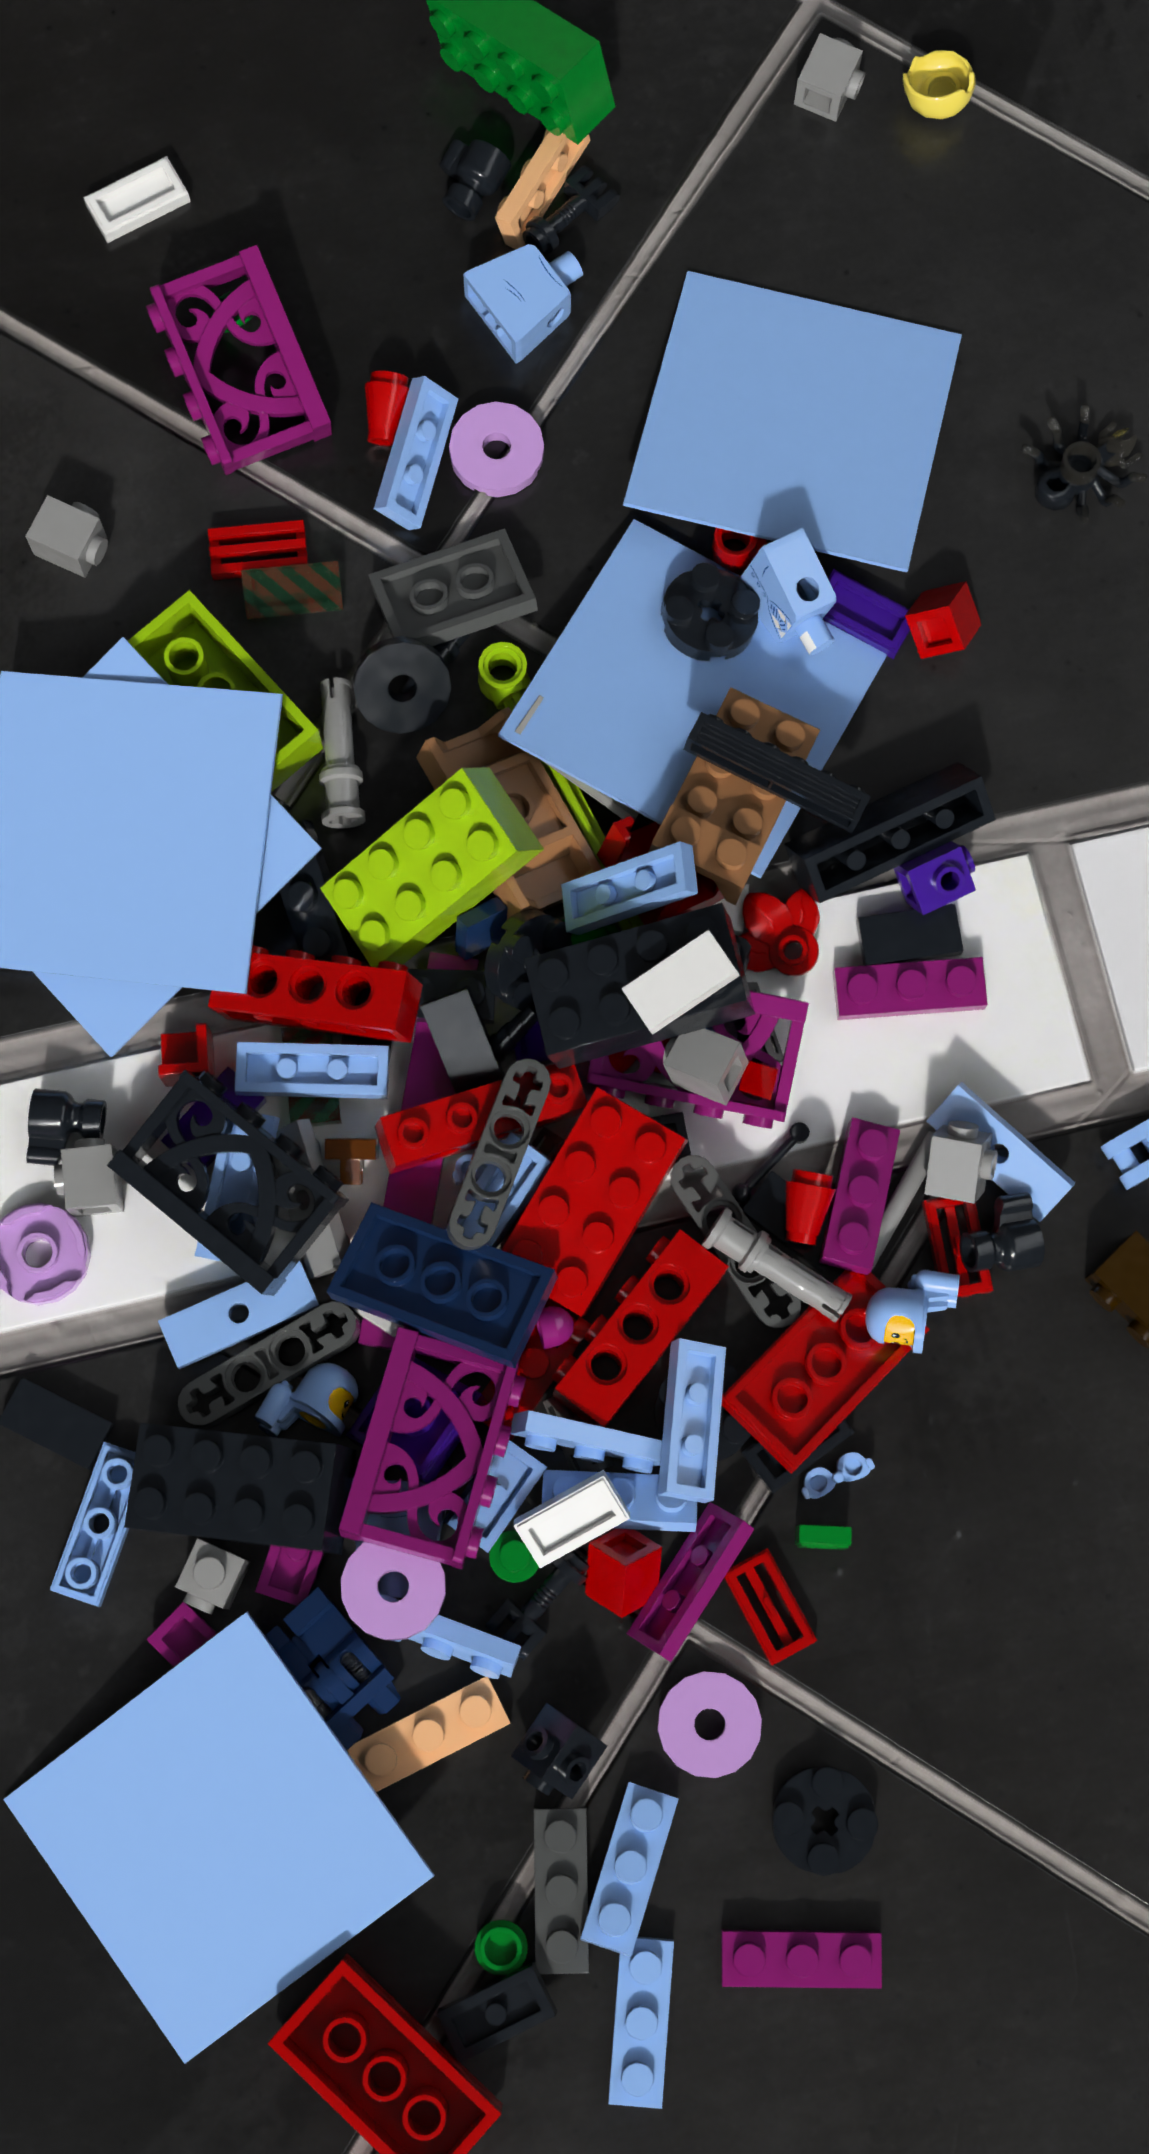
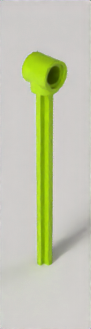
[478,642,644,931]

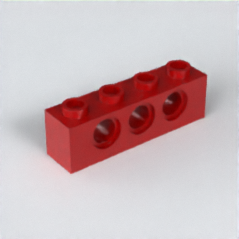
[208,945,423,1043]
[374,1064,588,1175]
[552,1229,729,1428]

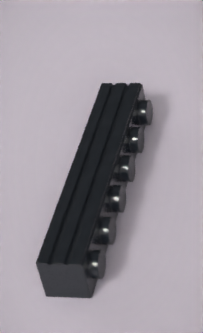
[683,712,871,833]

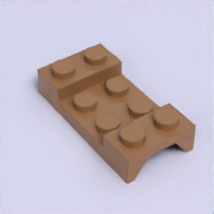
[648,687,820,905]
[416,707,602,919]

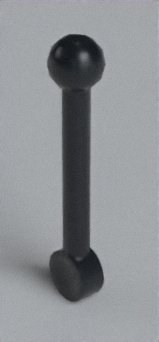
[732,1122,810,1203]

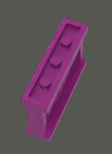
[146,245,332,475]
[586,990,809,1129]
[339,1327,526,1569]

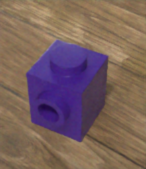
[893,841,976,915]

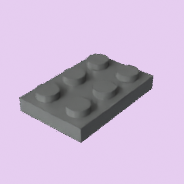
[368,528,538,646]

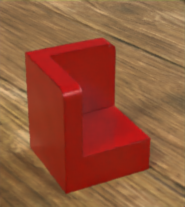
[905,581,981,659]
[158,1023,215,1087]
[585,1529,662,1618]

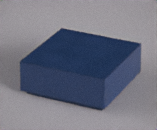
[455,897,508,961]

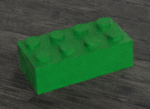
[426,0,616,145]

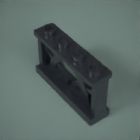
[107,1070,349,1296]

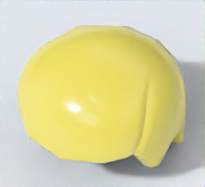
[903,50,976,120]

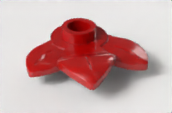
[739,889,820,977]

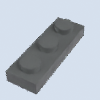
[534,1807,589,1974]

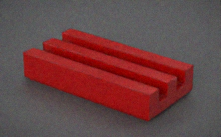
[208,520,308,580]
[922,1197,993,1298]
[724,1548,817,1666]

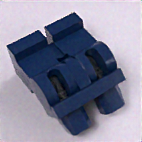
[265,1587,401,1750]

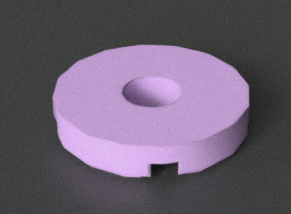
[449,401,544,497]
[0,1203,91,1305]
[341,1533,446,1641]
[657,1671,762,1778]

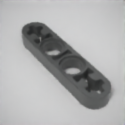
[446,1058,551,1251]
[670,1155,801,1328]
[178,1301,361,1428]

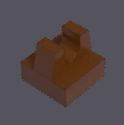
[325,1138,379,1185]

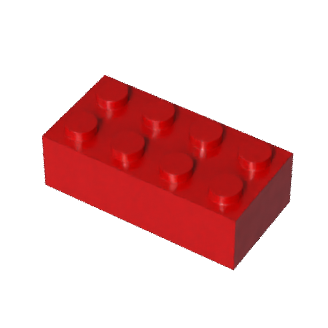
[502,1087,688,1317]
[267,1953,503,2154]

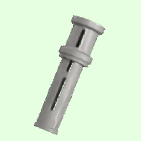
[319,677,366,829]
[701,1207,852,1322]

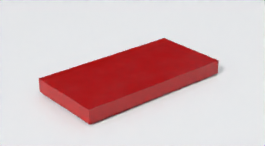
[721,1270,930,1474]

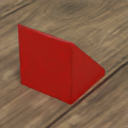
[738,1060,779,1100]

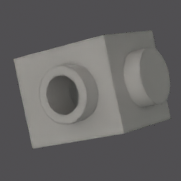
[794,33,865,122]
[25,495,108,578]
[663,1028,749,1106]
[924,1121,998,1204]
[54,1138,124,1217]
[175,1538,251,1615]

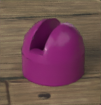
[536,1305,574,1349]

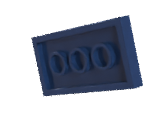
[327,1202,558,1369]

